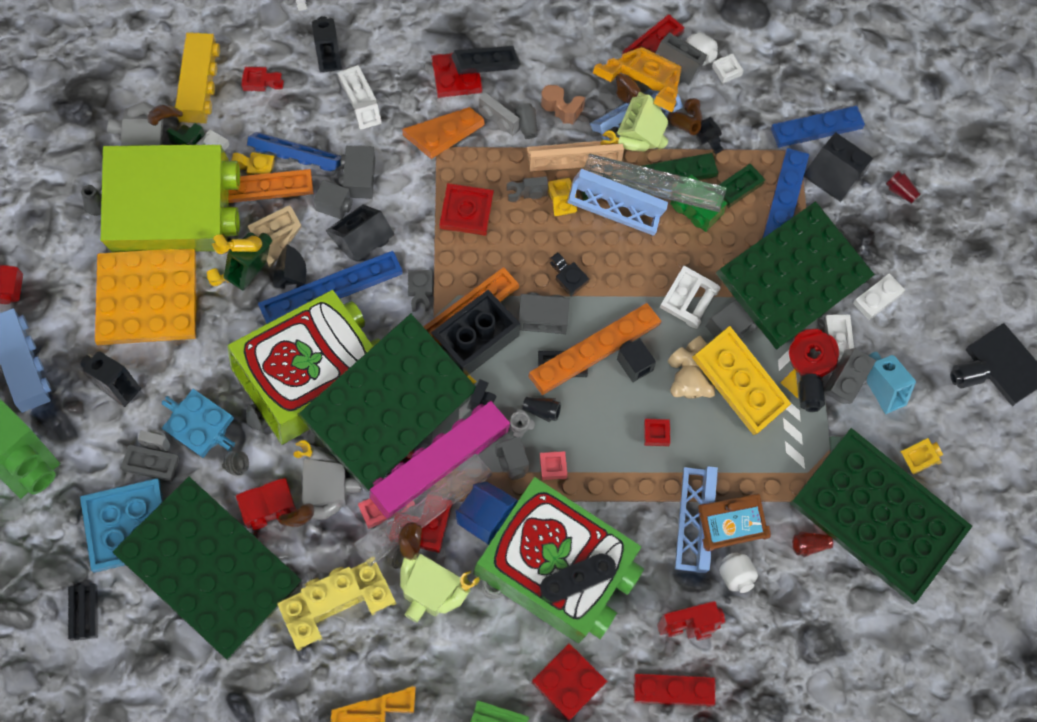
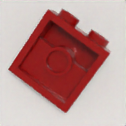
[657,601,725,641]

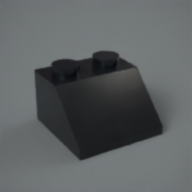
[804,132,873,202]
[325,204,395,261]

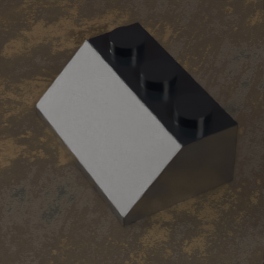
[431,290,520,376]

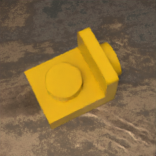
[548,178,577,216]
[901,438,944,475]

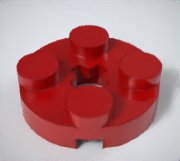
[789,329,839,377]

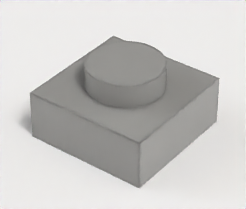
[138,430,170,453]

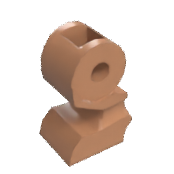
[541,85,585,125]

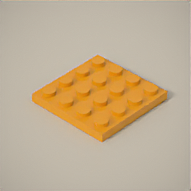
[95,249,196,345]

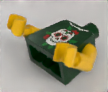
[207,233,272,291]

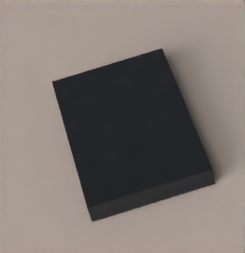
[965,323,1037,407]

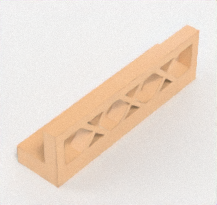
[527,140,624,172]

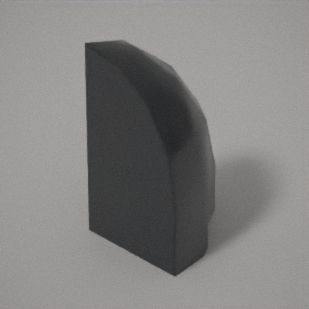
[273,244,307,289]

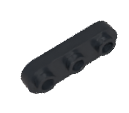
[539,553,616,604]

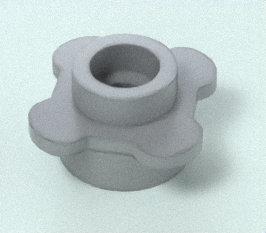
[506,409,535,438]

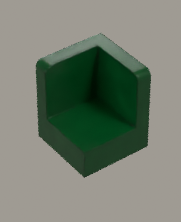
[166,123,205,145]

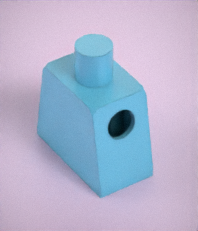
[866,352,916,414]

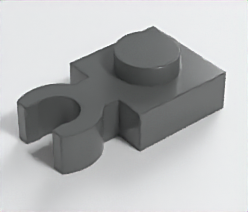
[408,270,432,312]

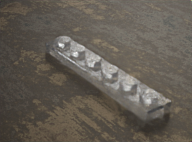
[584,154,726,212]
[354,454,492,567]

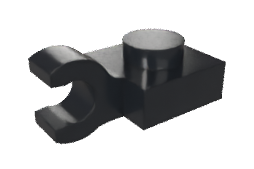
[694,116,724,154]
[550,252,590,296]

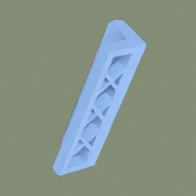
[590,89,683,140]
[567,169,668,236]
[675,466,718,573]

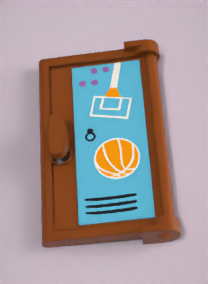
[698,494,771,552]

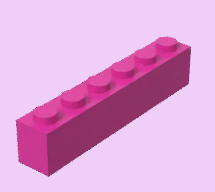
[370,401,510,521]

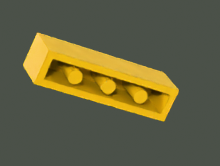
[175,33,220,123]

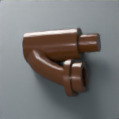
[667,98,702,135]

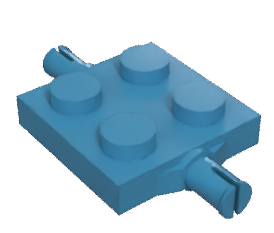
[162,389,235,458]

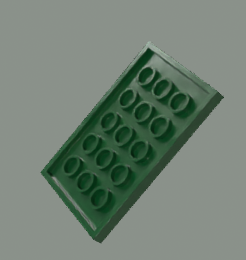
[716,201,875,350]
[297,313,476,491]
[790,428,973,605]
[112,476,302,661]

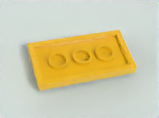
[692,326,791,435]

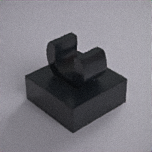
[467,379,497,411]

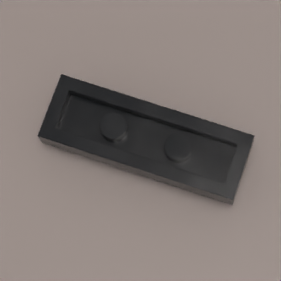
[451,46,521,74]

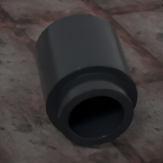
[950,360,990,389]
[798,374,825,412]

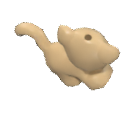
[667,336,715,399]

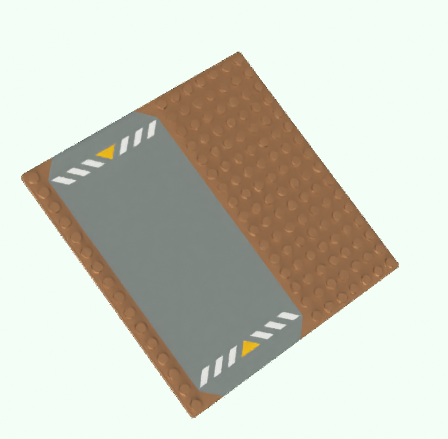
[430,147,831,502]

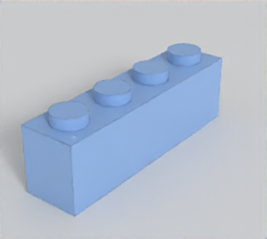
[0,308,52,413]

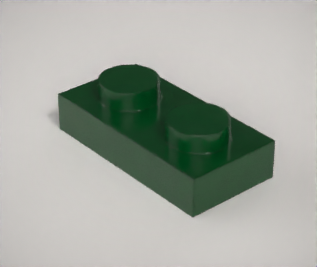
[714,163,765,208]

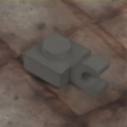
[506,176,548,202]

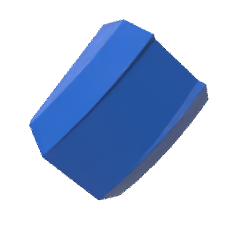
[455,481,518,545]

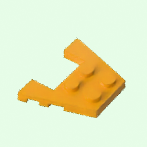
[593,47,681,112]
[331,687,416,722]

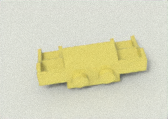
[277,558,396,651]

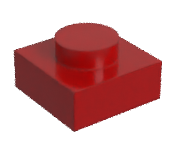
[644,419,670,446]

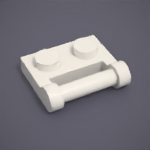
[660,266,721,329]

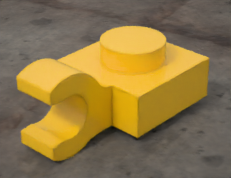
[231,152,275,176]

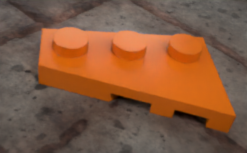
[402,107,485,159]

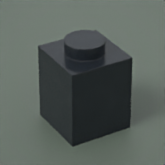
[617,338,656,382]

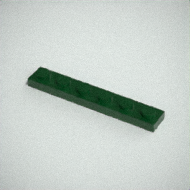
[579,153,718,201]

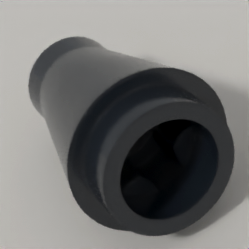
[522,396,561,422]

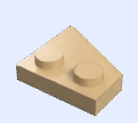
[247,205,302,267]

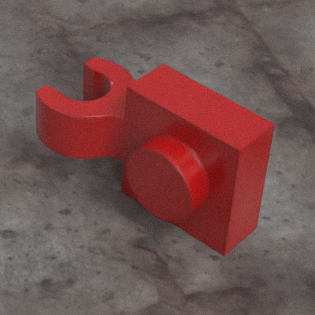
[241,67,284,92]

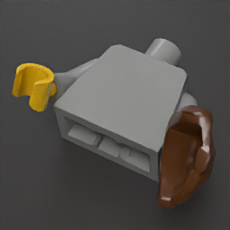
[107,102,183,146]
[278,440,361,527]

